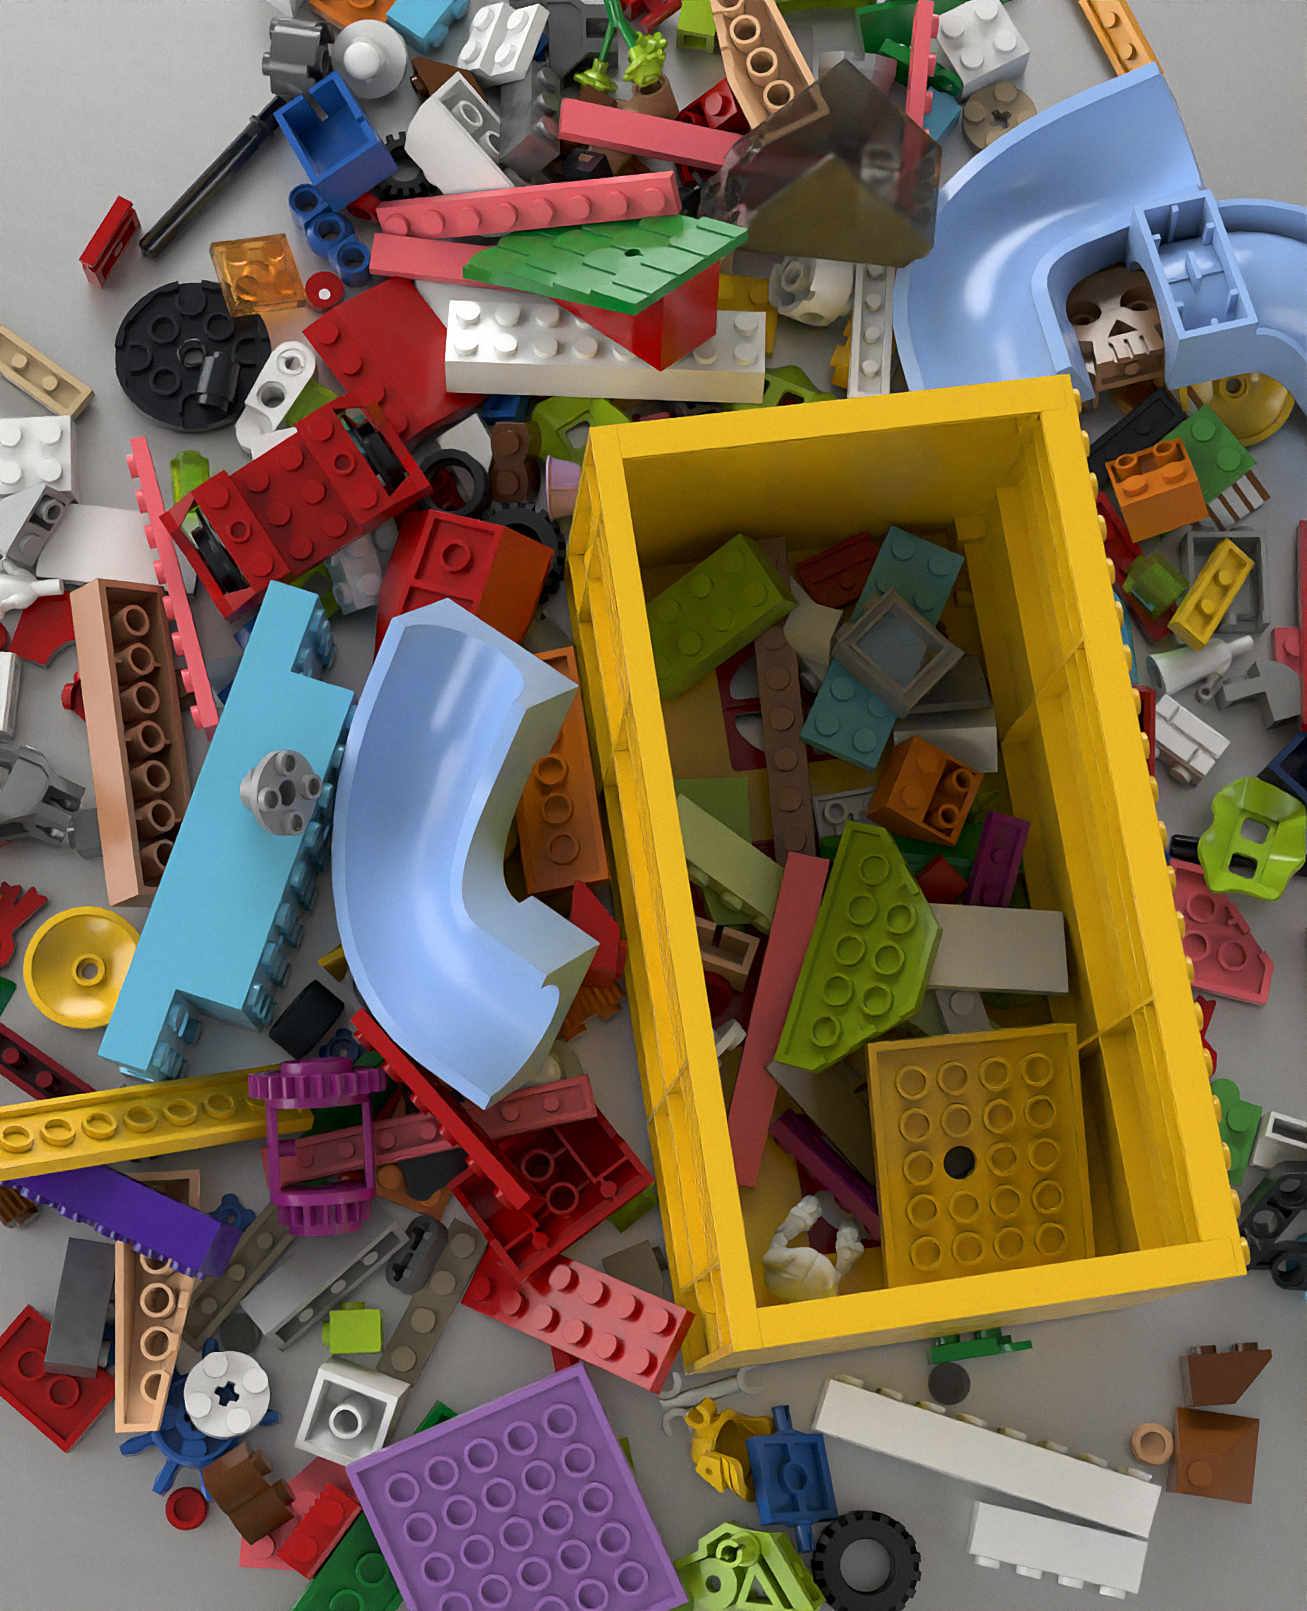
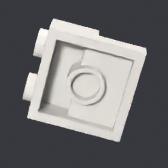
[457,2,550,89]
[323,517,399,615]

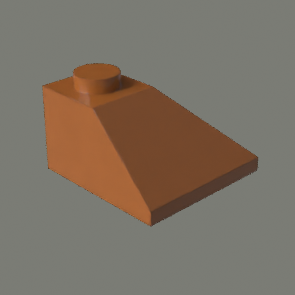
[1166,1406,1260,1504]

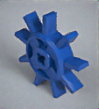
[119,1338,281,1503]

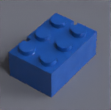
[273,70,399,213]

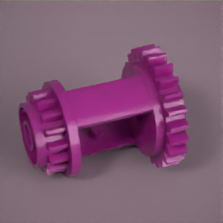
[248,1057,388,1236]

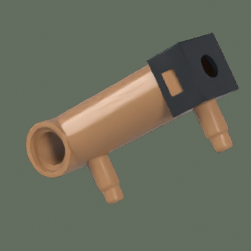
[549,74,679,182]

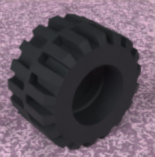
[479,502,566,605]
[811,1510,922,1611]

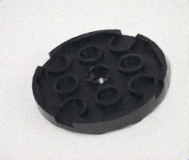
[114,280,272,432]

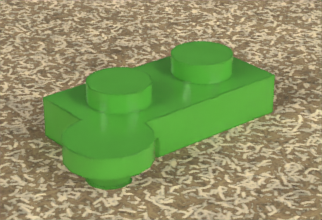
[1210,1078,1263,1187]

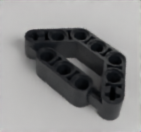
[1237,1161,1307,1291]

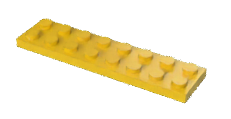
[0,1063,314,1181]

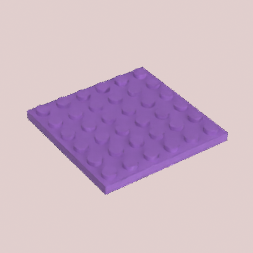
[345,1361,689,1611]

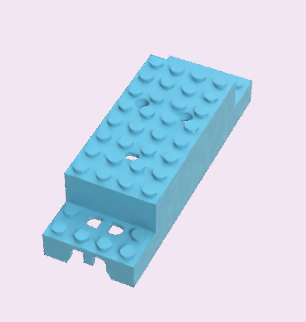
[97,580,358,1084]

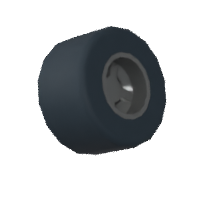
[269,980,345,1060]

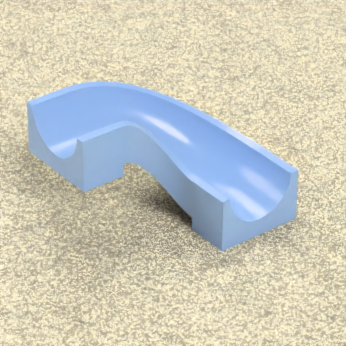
[892,61,1206,403]
[1124,188,1307,417]
[331,598,600,1110]

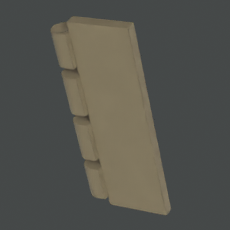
[763,1056,876,1187]

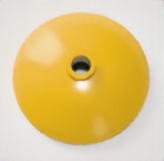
[1178,372,1295,447]
[23,906,140,1030]

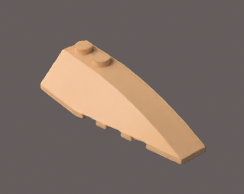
[710,0,833,148]
[115,1170,200,1433]

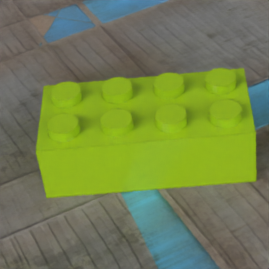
[645,533,799,701]

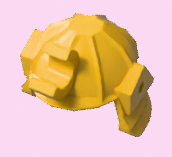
[684,1396,776,1503]

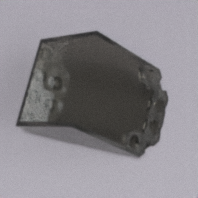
[696,58,942,268]

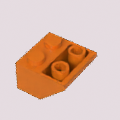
[1105,437,1209,543]
[865,735,984,847]

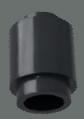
[194,352,242,414]

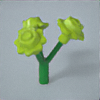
[573,0,668,95]

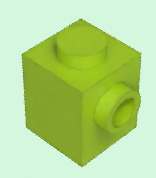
[322,1302,384,1355]

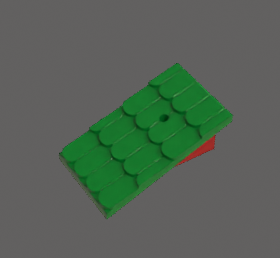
[462,214,749,372]

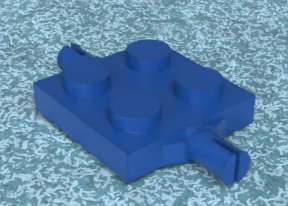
[746,1405,839,1554]

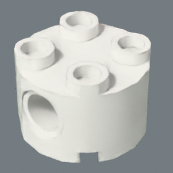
[768,238,856,327]

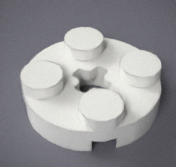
[184,1351,270,1439]

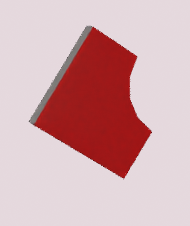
[8,589,76,668]

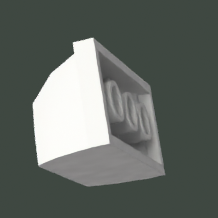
[404,71,556,237]

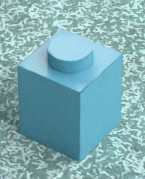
[900,87,962,158]

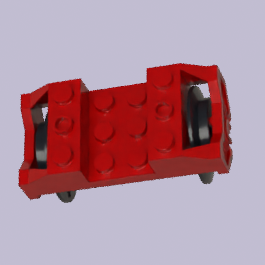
[159,384,434,624]

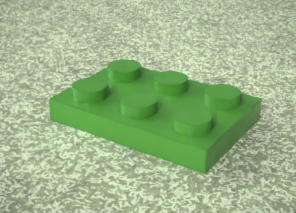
[1154,403,1257,541]

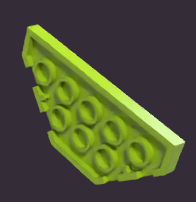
[774,820,944,1074]

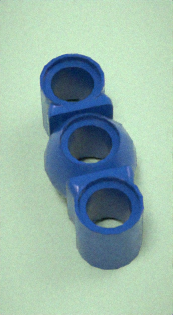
[288,184,373,288]

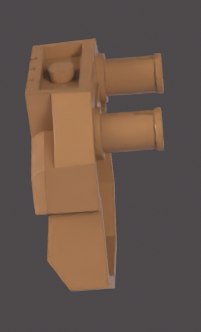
[1066,262,1165,410]

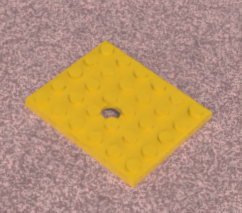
[864,1022,1096,1289]

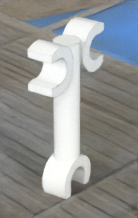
[653,1365,764,1437]

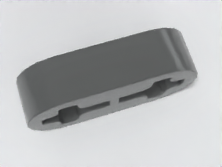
[386,1215,448,1294]

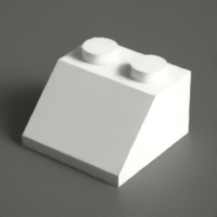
[294,1355,411,1466]

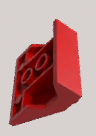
[302,276,492,454]
[446,1104,656,1284]

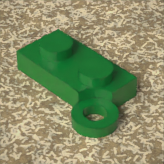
[878,38,963,97]
[925,1328,1033,1365]

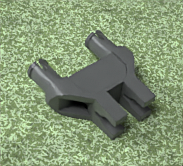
[509,0,618,90]
[0,740,86,847]

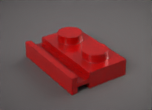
[79,196,141,289]
[795,531,878,610]

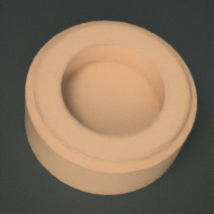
[1129,1423,1174,1466]

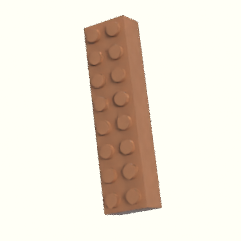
[70,578,192,908]

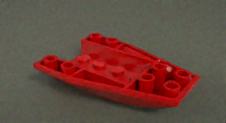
[373,509,555,664]

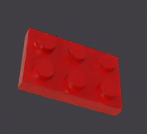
[0,1304,115,1453]

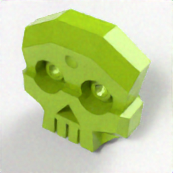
[668,1520,826,1611]

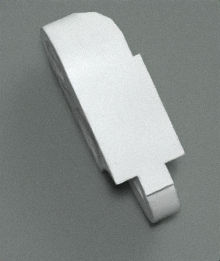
[235,341,319,454]

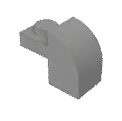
[1214,660,1301,731]

